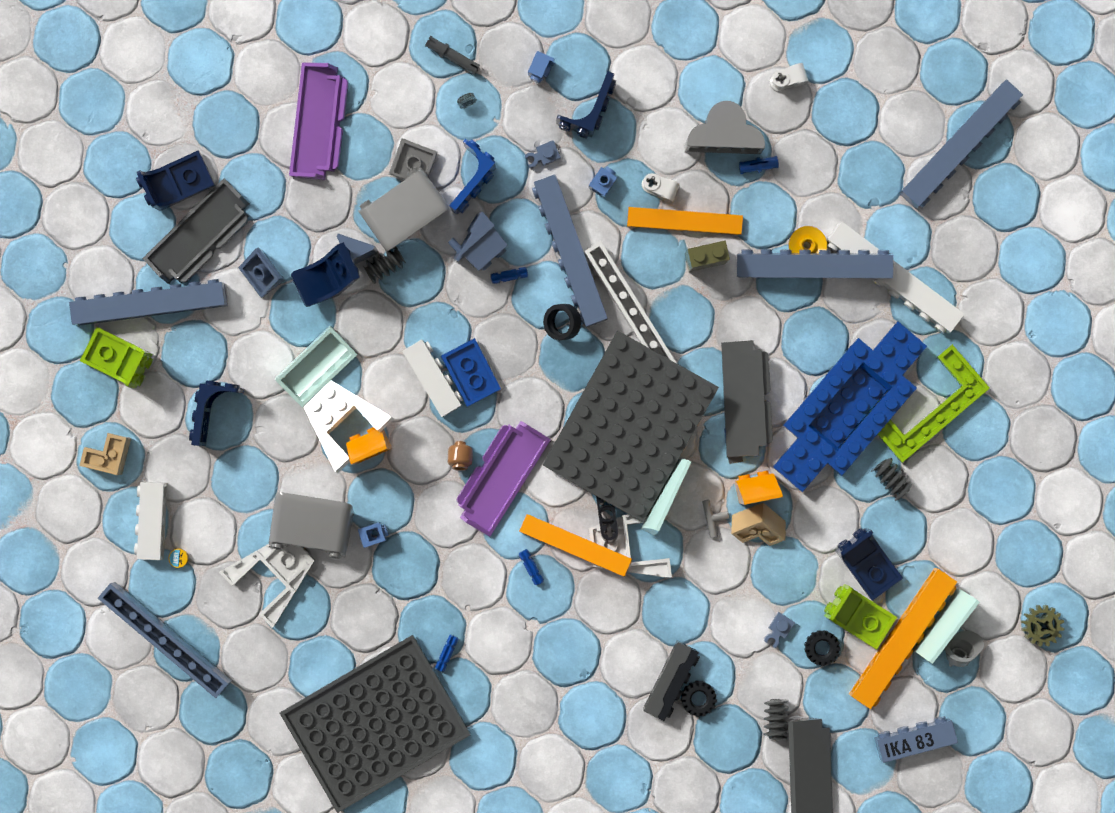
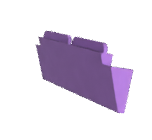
[289,63,348,180]
[457,421,551,537]

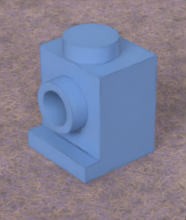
[528,51,555,83]
[588,167,617,198]
[358,522,389,548]

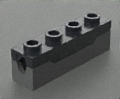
[643,640,700,721]

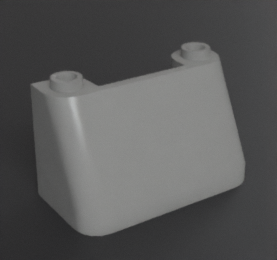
[358,167,449,251]
[269,492,354,559]

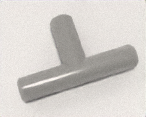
[702,500,729,538]

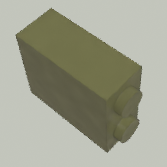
[685,240,730,272]

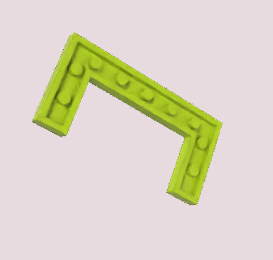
[877,344,990,463]

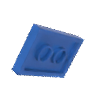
[441,338,501,407]

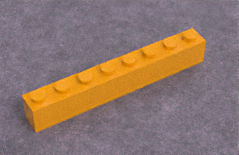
[849,568,957,710]

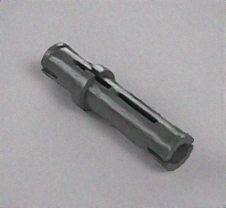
[425,36,480,75]

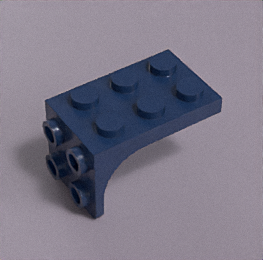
[556,71,617,139]
[136,150,215,211]
[291,242,360,307]
[189,380,244,446]
[835,528,903,601]

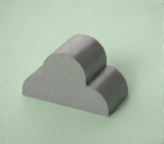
[685,101,765,154]

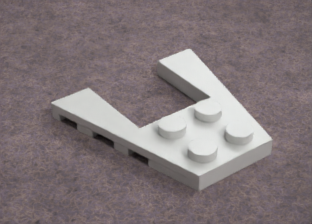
[304,380,394,473]
[589,514,672,578]
[219,544,315,628]

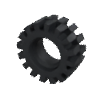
[804,630,841,666]
[681,680,717,717]

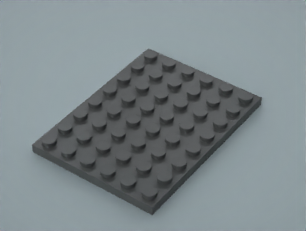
[543,330,719,522]
[280,635,471,813]

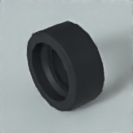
[543,304,582,341]

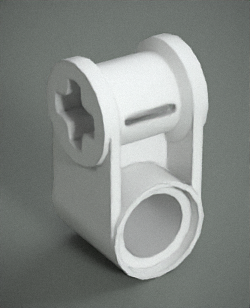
[770,63,809,91]
[641,173,680,203]

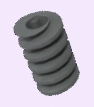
[363,246,406,284]
[871,458,912,501]
[763,699,789,740]

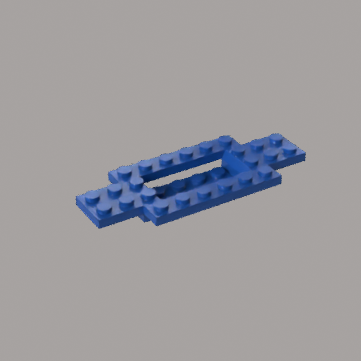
[773,321,927,492]

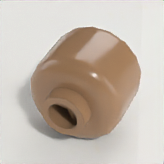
[448,441,473,471]

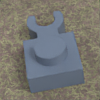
[525,140,561,168]
[764,612,795,648]

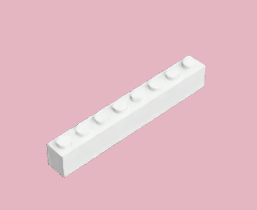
[827,221,964,334]
[584,241,676,363]

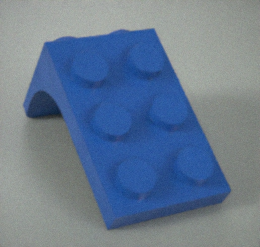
[449,139,496,215]

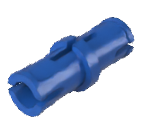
[739,156,779,174]

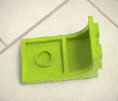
[80,327,153,388]
[824,584,897,650]

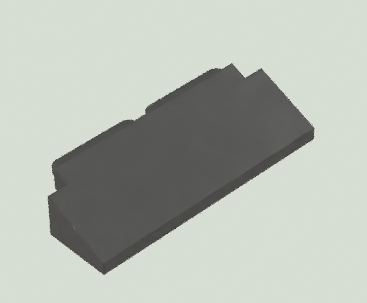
[143,178,250,284]
[721,340,773,457]
[788,718,833,813]

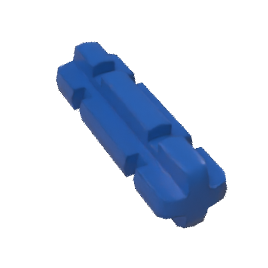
[490,267,528,284]
[519,549,544,586]
[435,635,459,672]

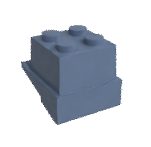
[448,212,507,271]

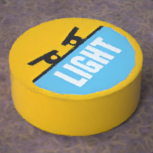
[168,549,189,568]

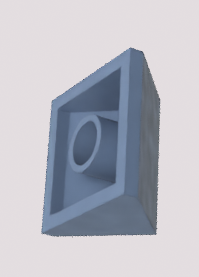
[337,234,378,265]
[238,247,285,298]

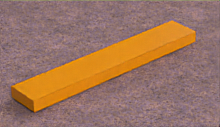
[627,207,743,235]
[519,514,633,577]

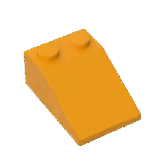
[346,427,392,464]
[734,470,783,505]

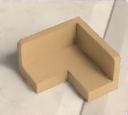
[79,433,131,475]
[731,503,786,546]

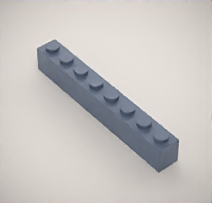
[899,79,1023,209]
[532,174,608,327]
[737,249,893,278]
[69,279,228,326]
[98,582,232,698]

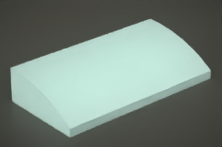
[275,326,358,407]
[641,459,691,536]
[912,589,980,664]

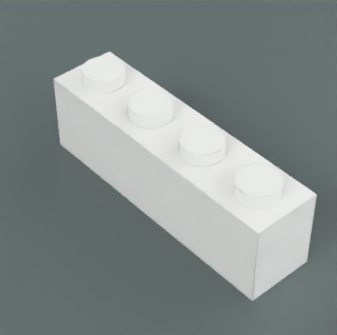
[402,339,463,417]
[134,482,167,560]

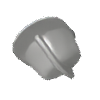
[944,631,984,667]

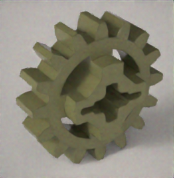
[1021,605,1065,647]

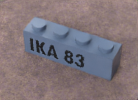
[874,716,958,763]

